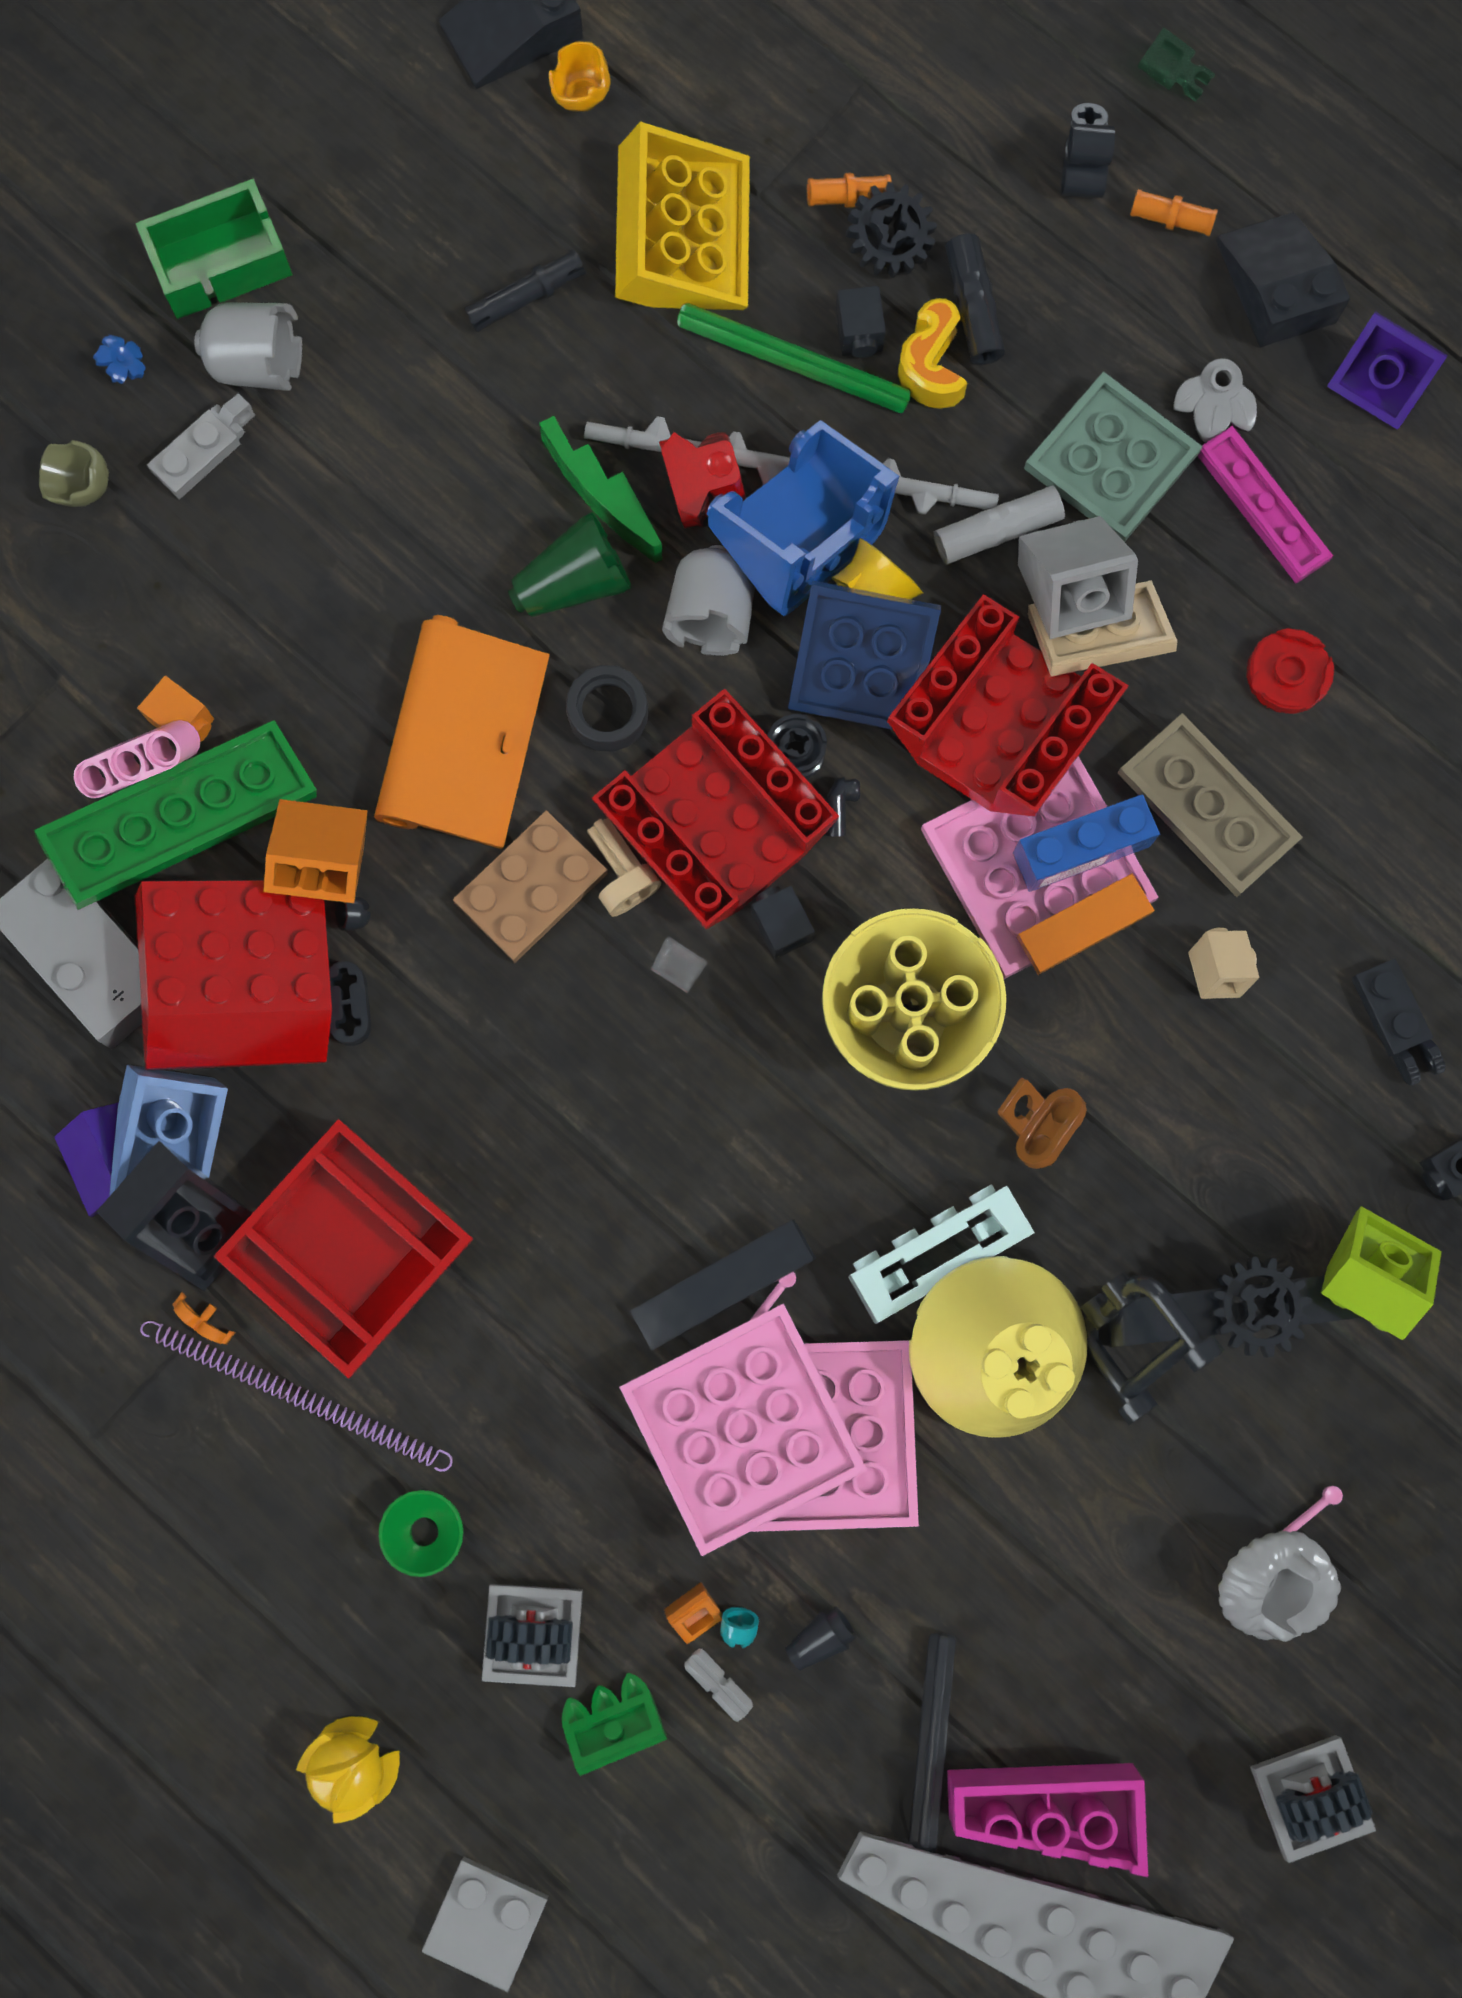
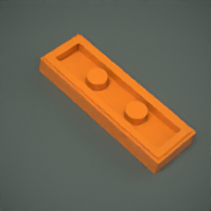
[1016,873,1155,975]

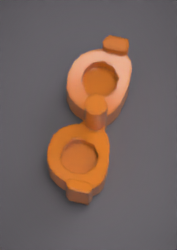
[173,1292,236,1345]

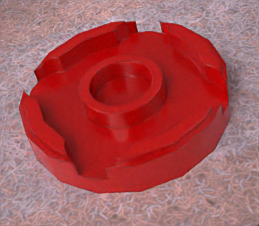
[1246,628,1334,714]

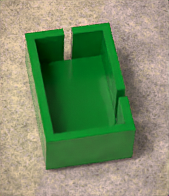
[135,179,293,319]

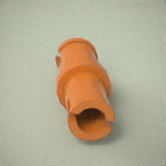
[807,173,892,208]
[1130,189,1218,236]

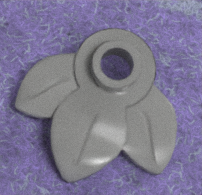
[1174,359,1257,443]

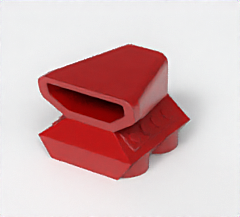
[659,432,746,529]

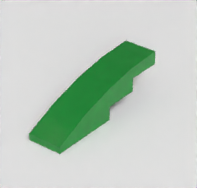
[539,416,662,563]

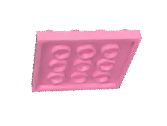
[921,756,1158,979]
[620,1304,867,1556]
[750,1341,919,1532]

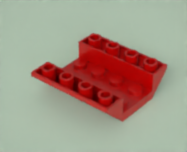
[887,594,1129,817]
[592,688,839,929]

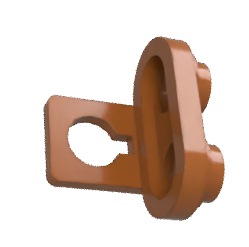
[998,1078,1086,1169]

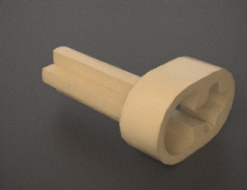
[587,818,661,917]

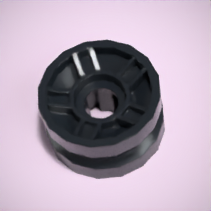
[768,713,827,779]

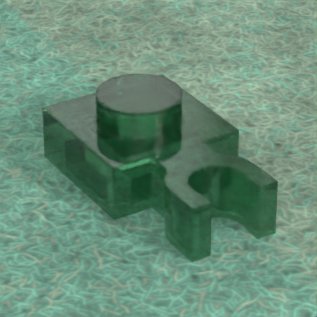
[1137,27,1215,102]

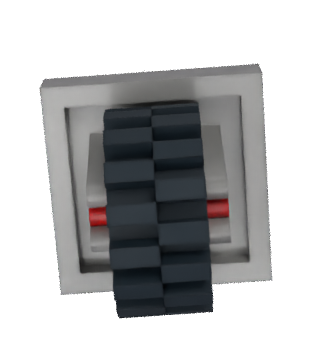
[482,1584,583,1687]
[1250,1735,1376,1863]

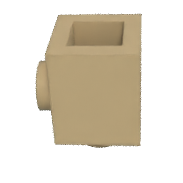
[1188,928,1260,999]

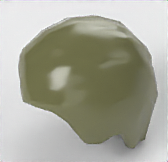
[39,440,109,507]

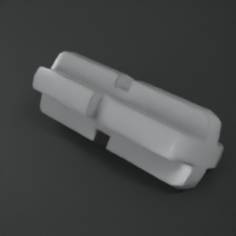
[684,1648,753,1722]

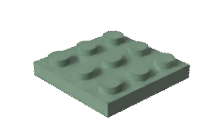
[1024,371,1203,542]

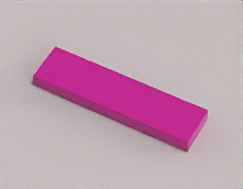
[1197,426,1333,583]

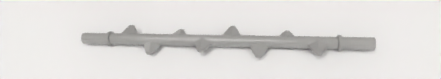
[584,416,999,515]

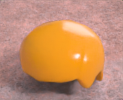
[549,41,611,111]

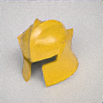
[831,538,924,599]
[296,1716,400,1823]

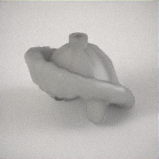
[1218,1531,1341,1642]

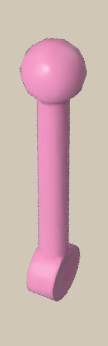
[749,1272,796,1321]
[1282,1486,1343,1532]

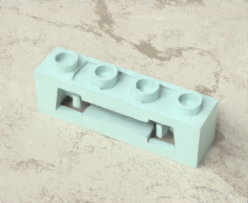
[848,1184,1034,1324]

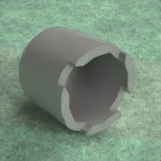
[195,303,302,391]
[662,545,755,656]

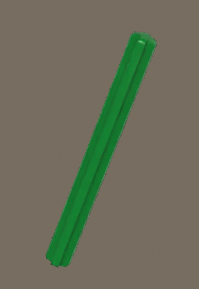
[677,303,911,413]

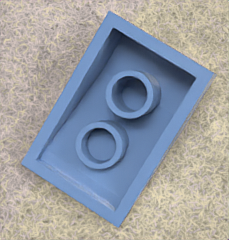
[110,1065,228,1195]

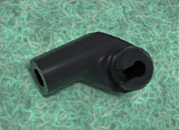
[824,777,860,836]

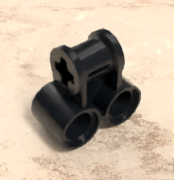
[1061,103,1115,198]

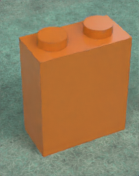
[264,799,368,903]

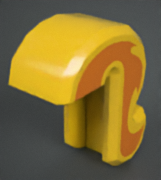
[897,298,967,409]

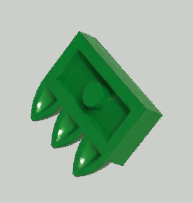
[562,1673,667,1776]

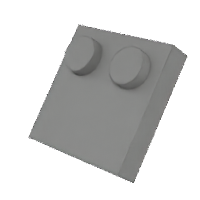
[422,1857,548,1992]

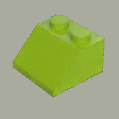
[1321,1206,1441,1340]

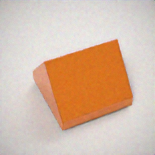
[664,1583,723,1644]

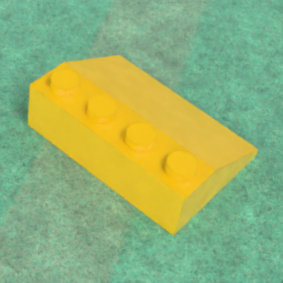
[615,121,750,310]

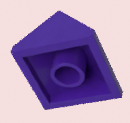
[1327,312,1448,430]
[54,1102,119,1217]

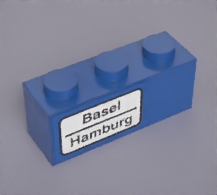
[1013,794,1160,892]

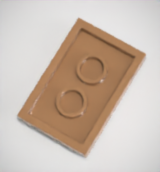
[453,810,608,963]

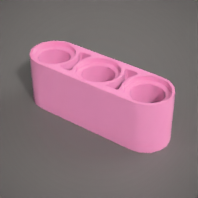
[74,720,200,798]

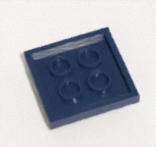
[788,581,941,729]

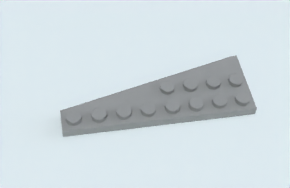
[837,1831,1234,1998]

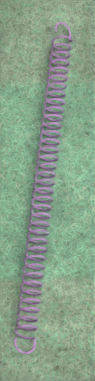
[140,1321,452,1472]

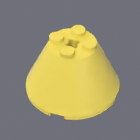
[822,909,1006,1090]
[909,1256,1087,1438]

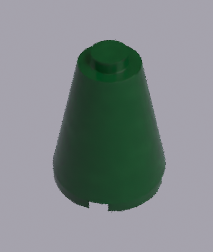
[508,512,631,617]

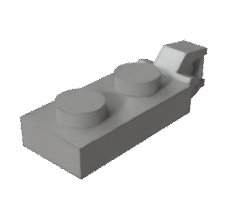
[147,393,255,499]

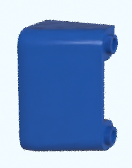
[707,420,899,616]

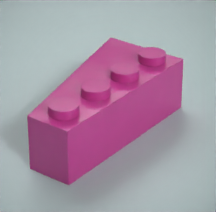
[947,1763,1148,1877]

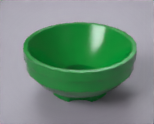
[379,1490,464,1577]

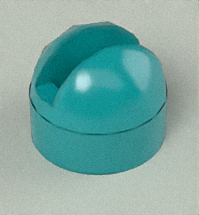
[721,1607,759,1648]

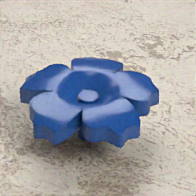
[93,335,146,384]

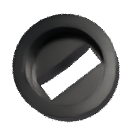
[335,896,371,931]

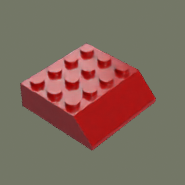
[135,880,332,1070]
[213,1119,473,1379]

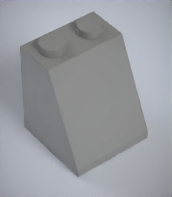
[1018,516,1138,639]

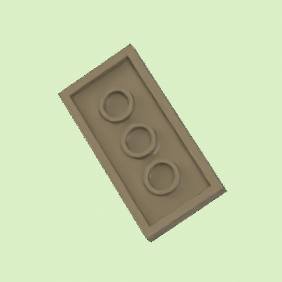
[1118,713,1303,897]

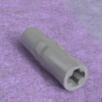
[934,485,1065,564]

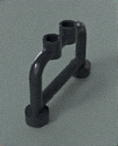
[1081,1273,1225,1426]

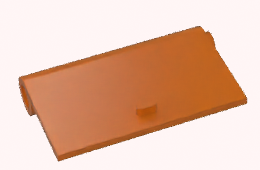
[374,615,550,849]

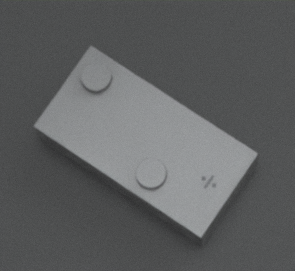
[0,858,142,1049]

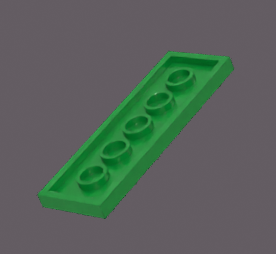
[34,720,317,910]

